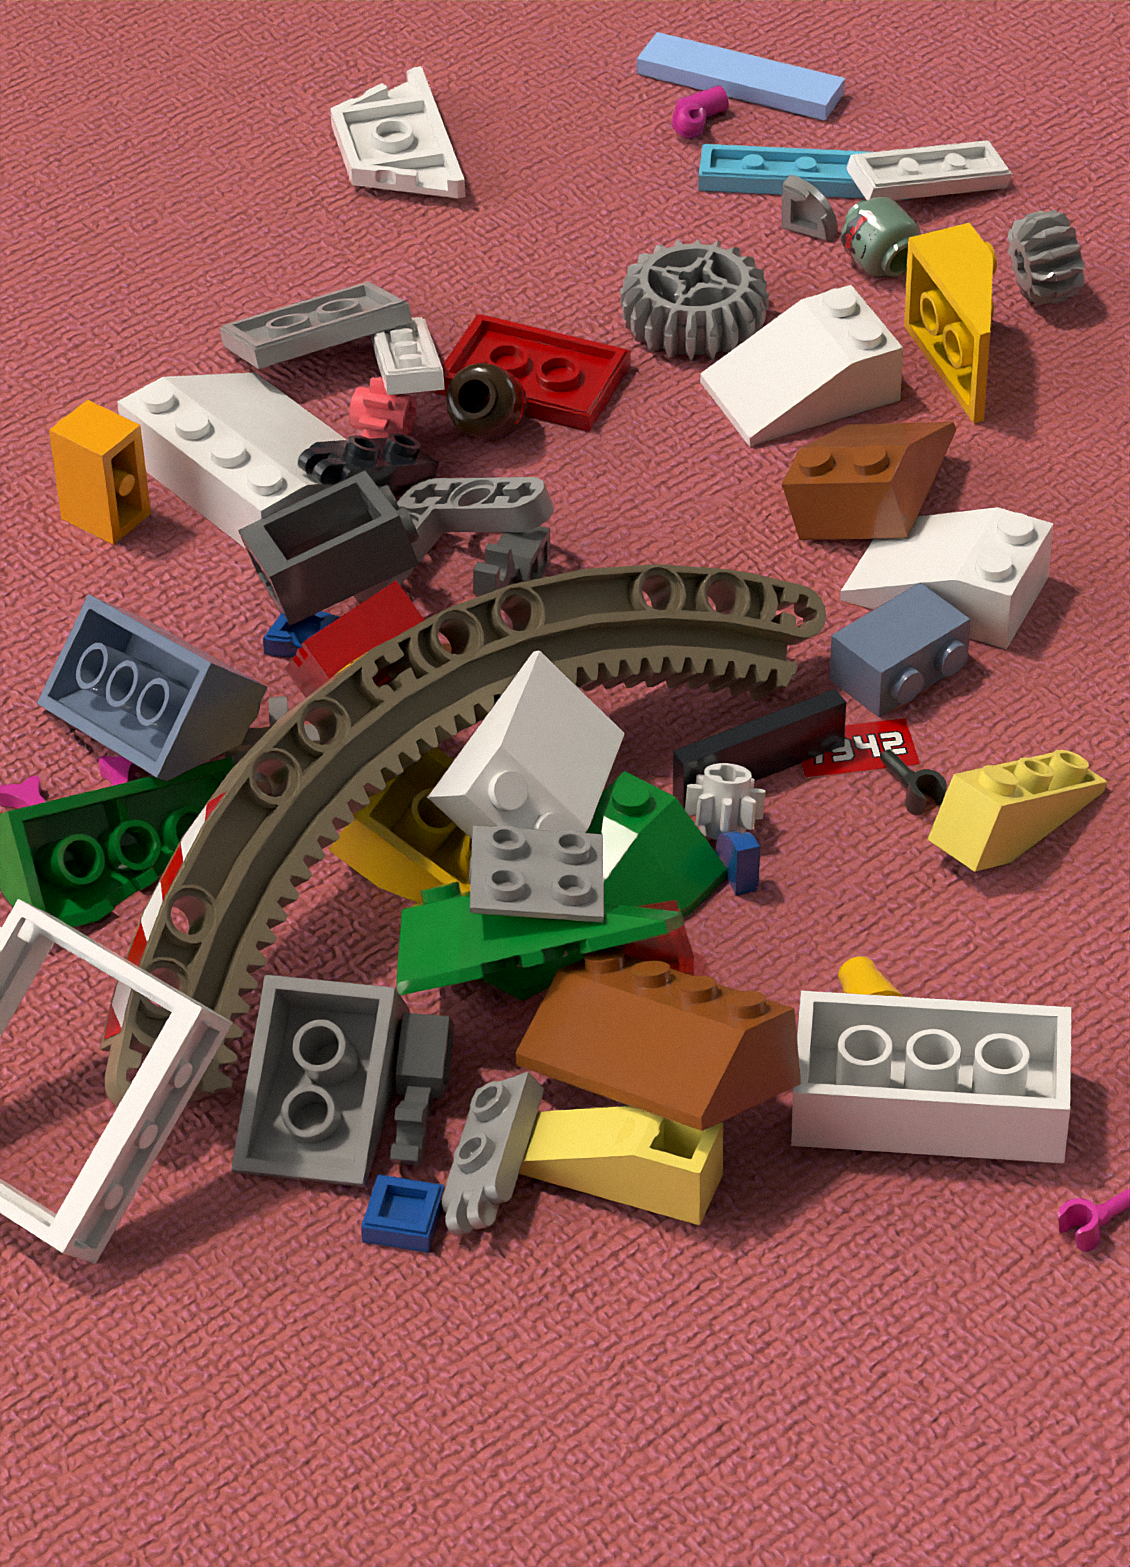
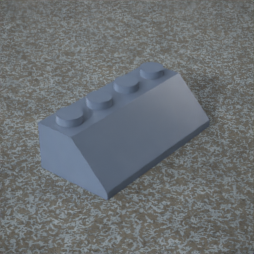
[37,594,268,781]

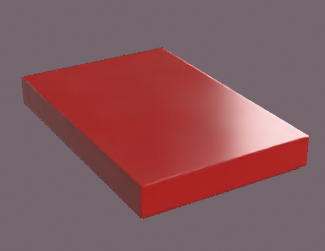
[434,313,631,432]

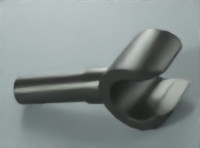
[880,749,947,815]

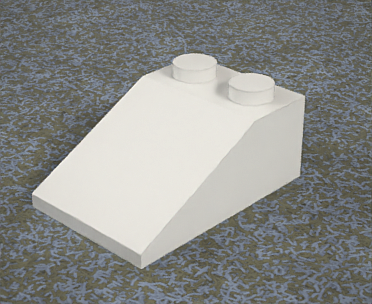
[700,285,903,447]
[840,507,1053,649]
[428,651,625,839]

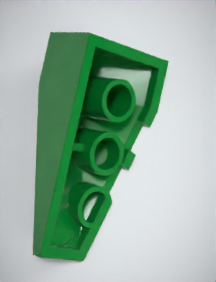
[396,882,684,996]

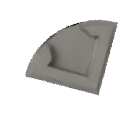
[781,174,838,241]

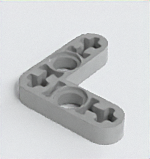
[354,477,554,602]

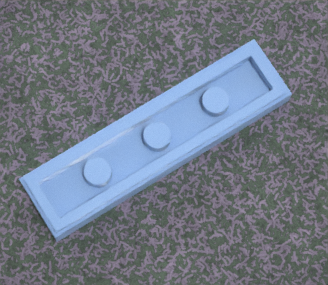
[637,32,845,121]

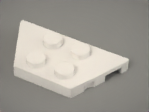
[330,66,465,198]

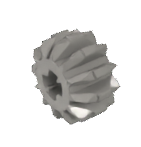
[1008,210,1085,306]

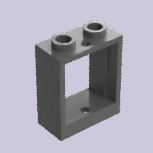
[238,471,419,625]

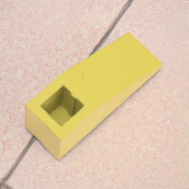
[927,750,1108,872]
[519,1106,723,1225]

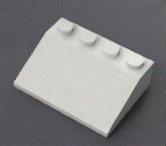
[117,372,399,549]

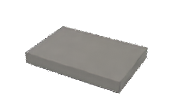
[219,281,413,369]

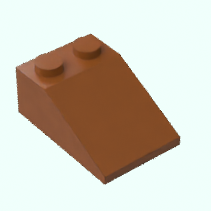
[782,422,956,540]

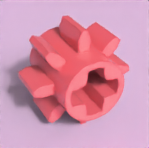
[349,377,417,439]

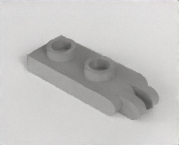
[442,1072,544,1236]

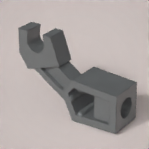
[473,526,550,597]
[390,1012,455,1166]

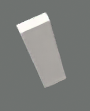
[371,317,445,395]

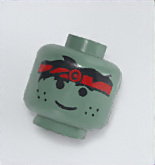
[841,197,922,278]

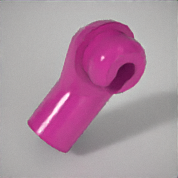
[671,86,729,139]

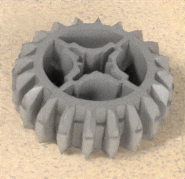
[620,239,769,361]

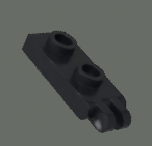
[297,433,439,487]

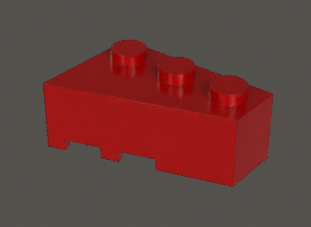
[285,581,425,698]

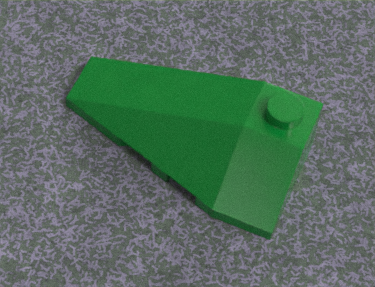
[0,757,234,928]
[481,771,727,1002]

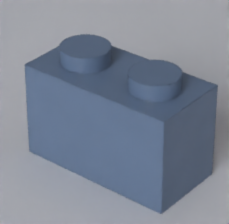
[830,582,970,717]

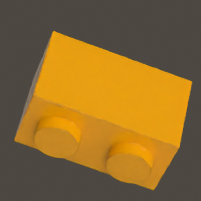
[49,400,151,545]

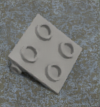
[469,825,604,922]

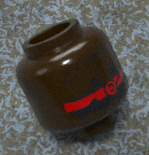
[445,362,528,441]

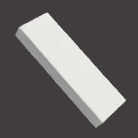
[846,141,1012,201]

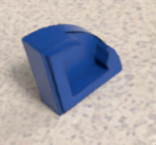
[263,611,340,657]
[715,831,760,896]

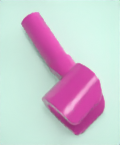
[1058,1188,1130,1252]

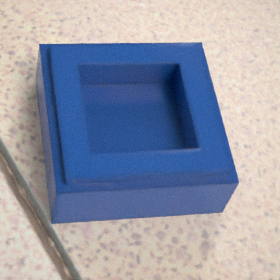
[361,1174,445,1253]

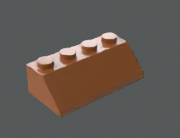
[515,947,801,1131]

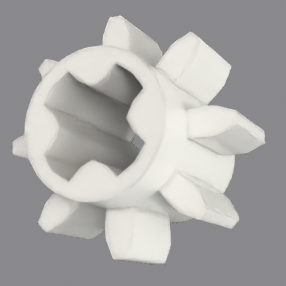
[685,763,766,840]

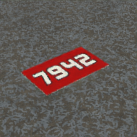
[801,718,920,778]

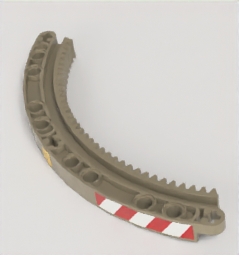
[100,564,826,1107]

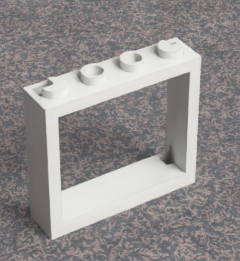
[0,899,233,1264]

